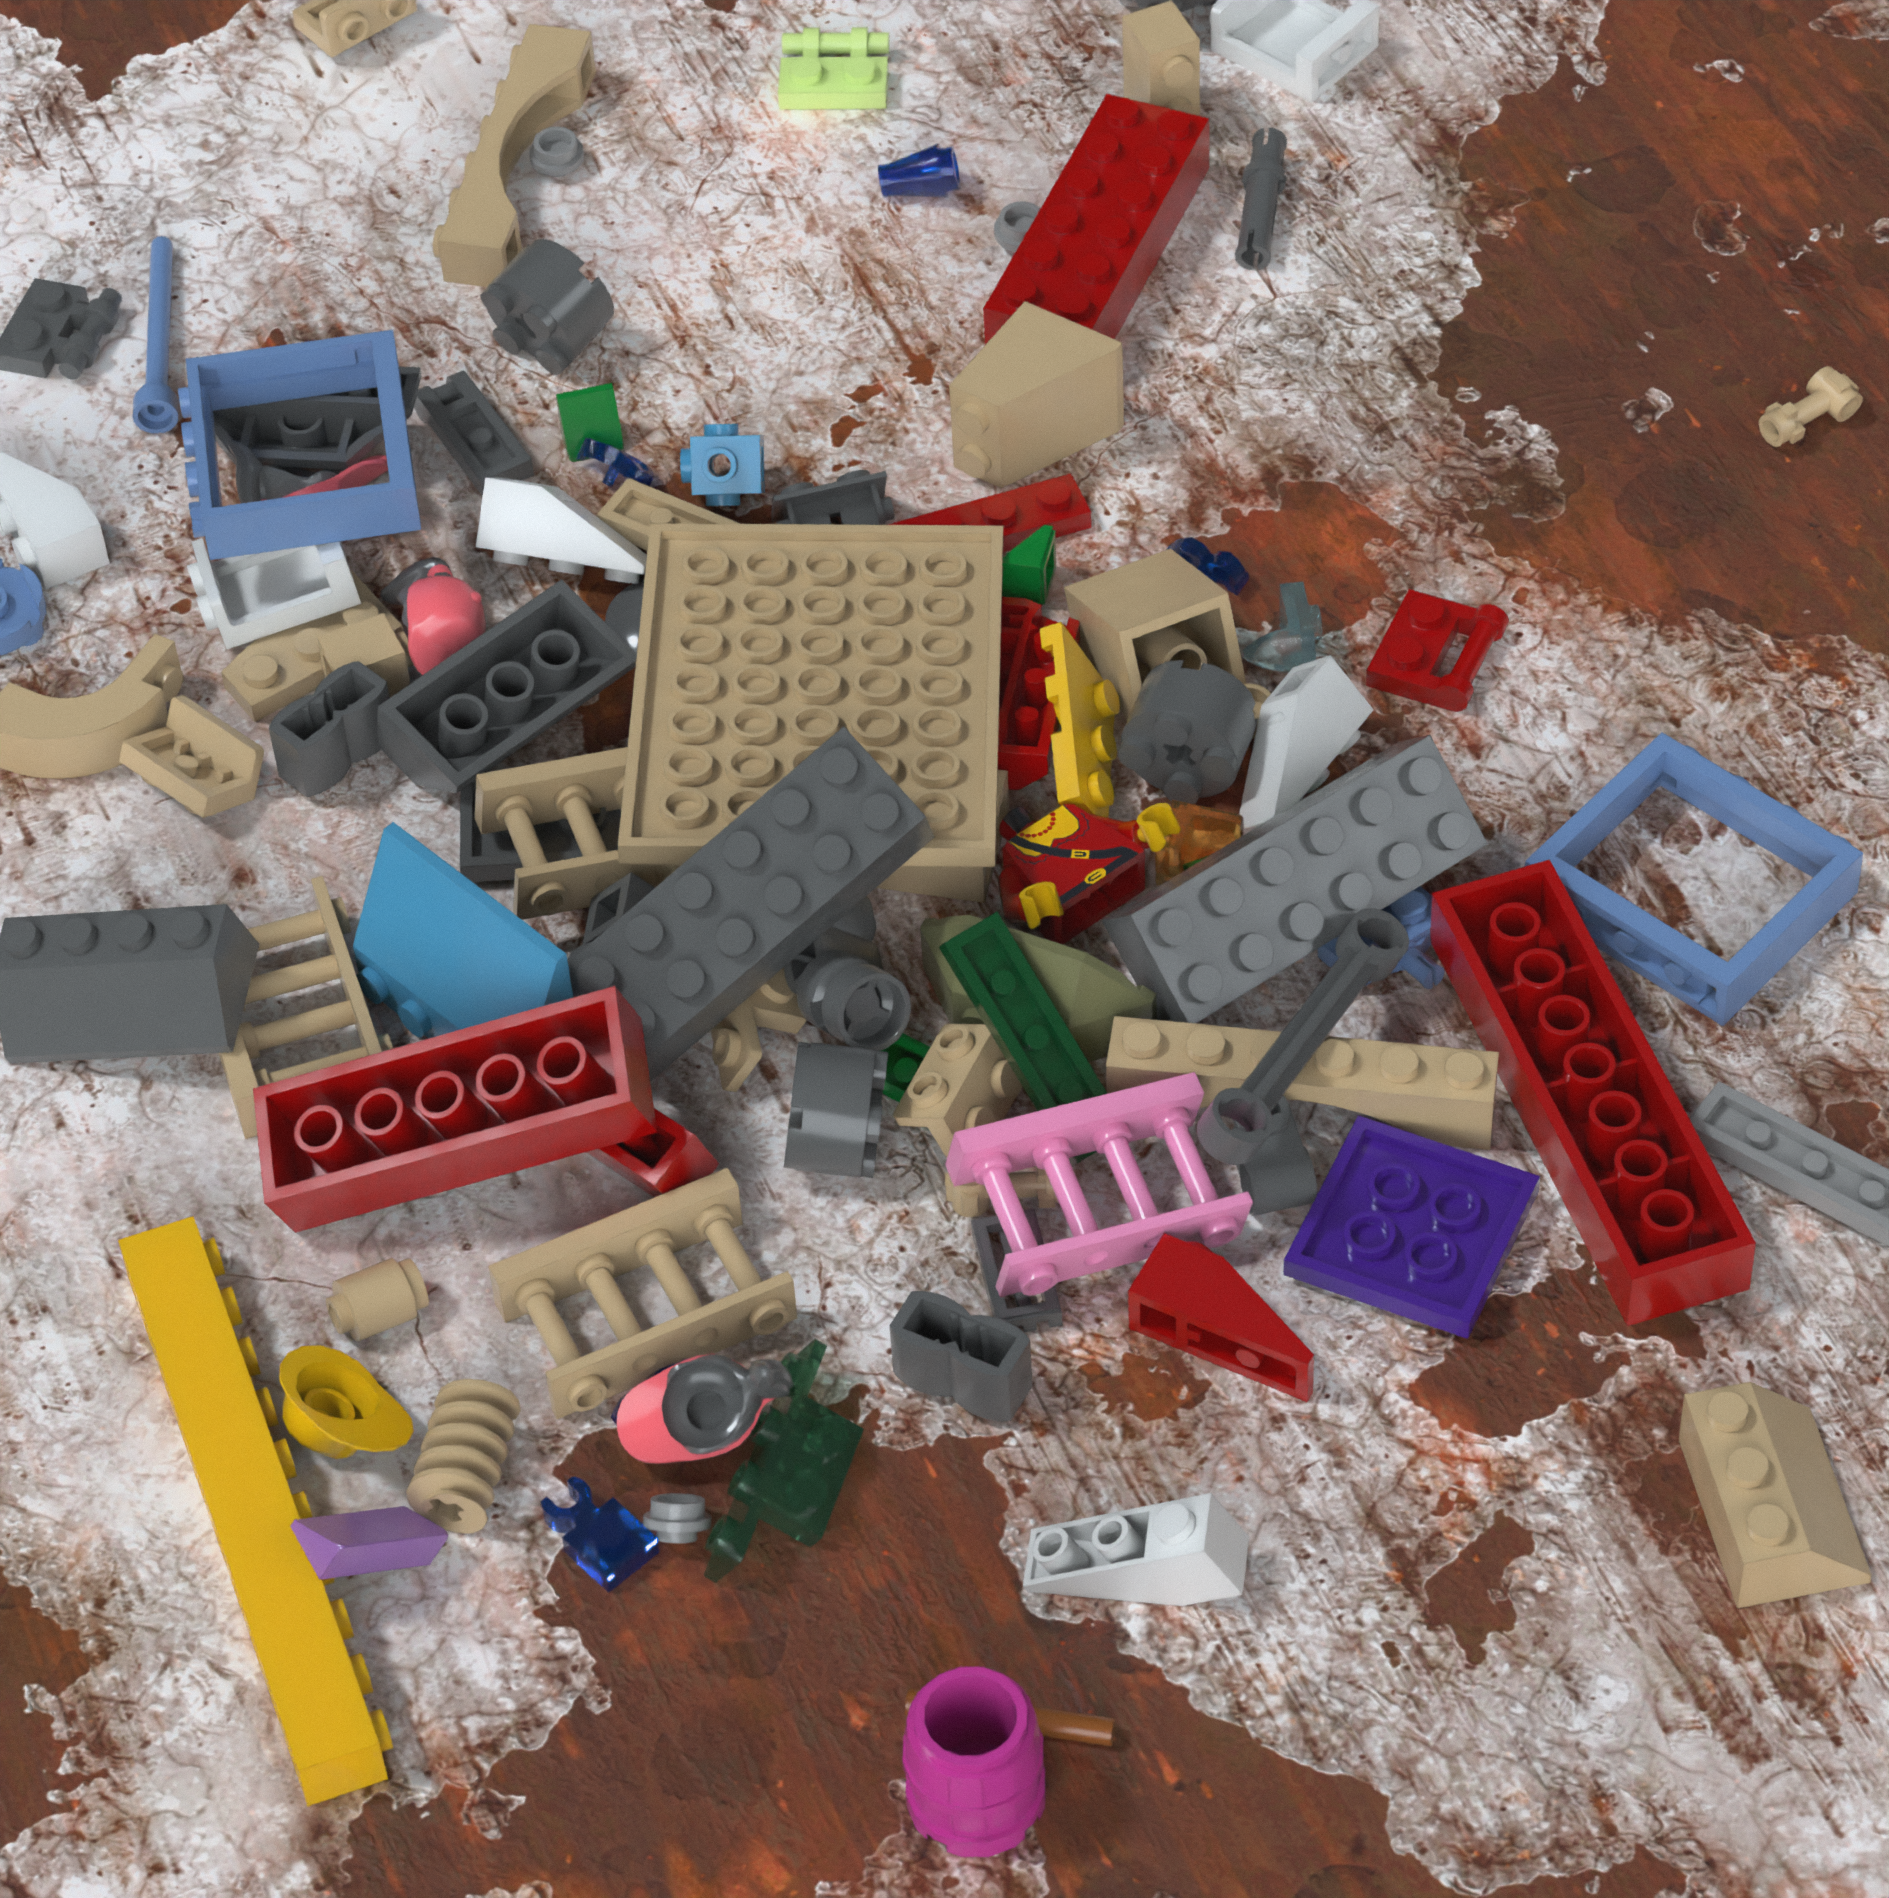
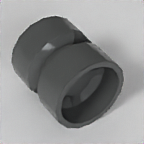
[796,949,911,1051]

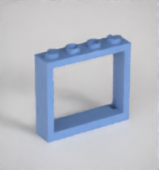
[178,330,422,560]
[1525,732,1863,1026]

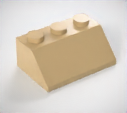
[1679,1382,1872,1608]

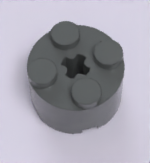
[480,239,614,375]
[1118,660,1258,806]
[784,1042,888,1178]

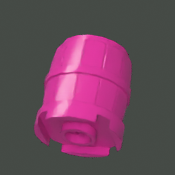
[903,1667,1046,1857]

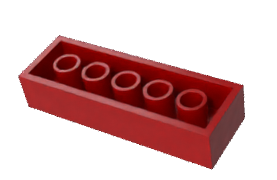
[983,93,1210,345]
[253,986,657,1233]

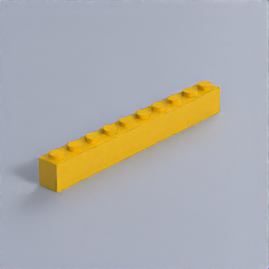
[118,1216,394,1807]

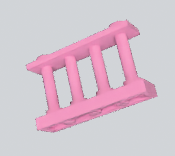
[945,1072,1253,1297]

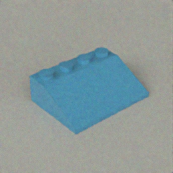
[353,822,573,1038]

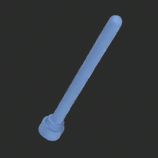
[133,236,179,434]

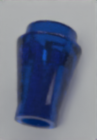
[878,143,961,198]

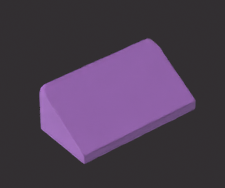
[290,1506,449,1580]

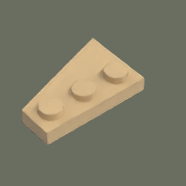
[221,569,404,722]

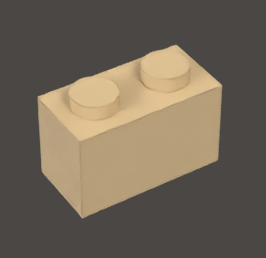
[1122,0,1200,116]

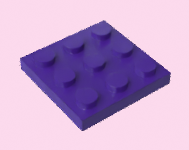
[1283,1115,1540,1339]

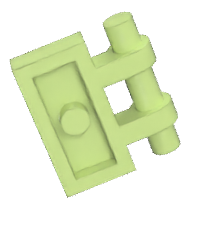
[778,27,890,110]

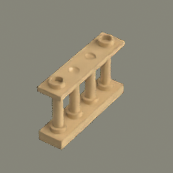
[475,747,682,920]
[218,876,393,1139]
[488,1168,798,1419]

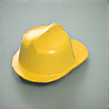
[279,1345,414,1459]

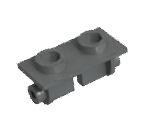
[771,470,895,525]

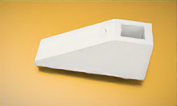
[0,451,110,590]
[476,477,647,584]
[1236,655,1374,837]
[1023,1493,1249,1606]

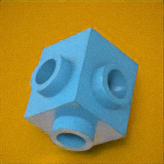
[680,424,765,506]

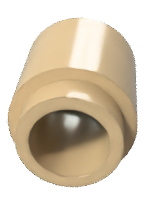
[326,1258,429,1342]

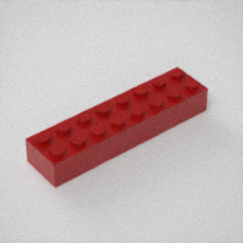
[1430,859,1756,1326]

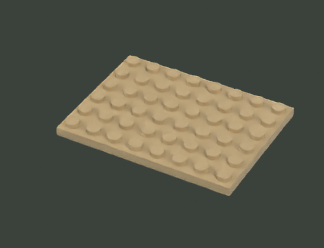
[618,523,1003,867]

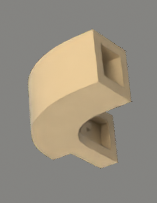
[0,634,184,779]

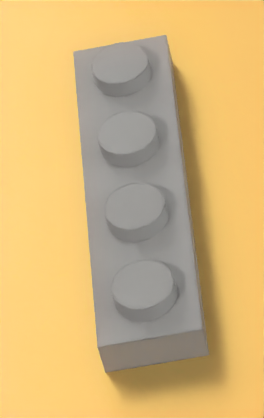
[1689,1081,1889,1247]

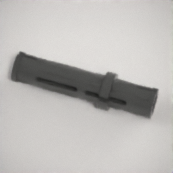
[1235,128,1287,270]

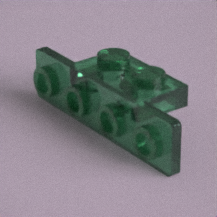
[703,1339,864,1583]

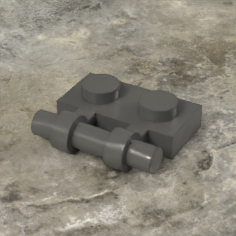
[0,278,122,380]

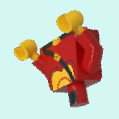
[998,803,1182,945]

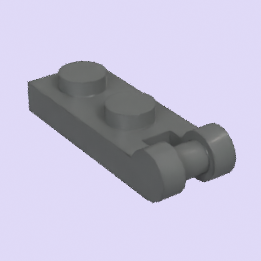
[414,370,534,497]

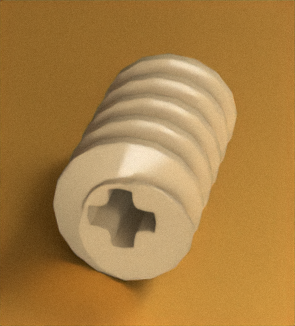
[406,1379,521,1534]

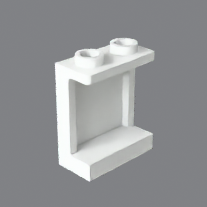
[1209,0,1379,103]
[187,538,361,649]

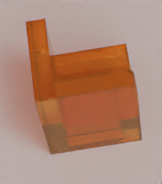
[1155,800,1244,886]

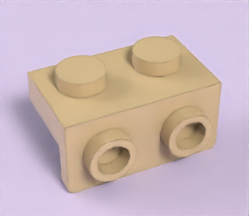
[292,0,417,58]
[119,695,264,818]
[893,1024,1022,1158]

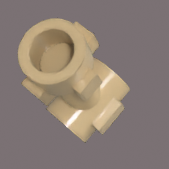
[1759,366,1863,447]
[945,1168,1059,1217]

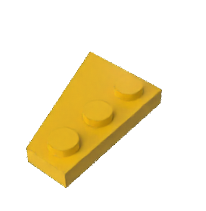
[1040,622,1120,817]

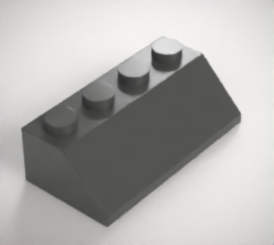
[376,579,637,793]
[0,904,259,1064]

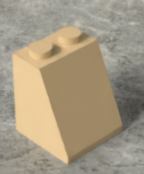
[949,302,1124,488]
[1064,549,1246,720]

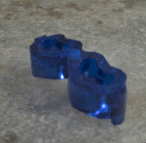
[576,438,654,487]
[1166,537,1250,596]

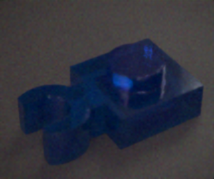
[540,1476,660,1593]

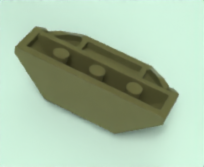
[920,915,1157,1062]

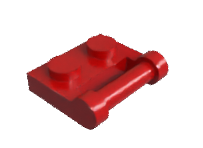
[1366,589,1509,712]

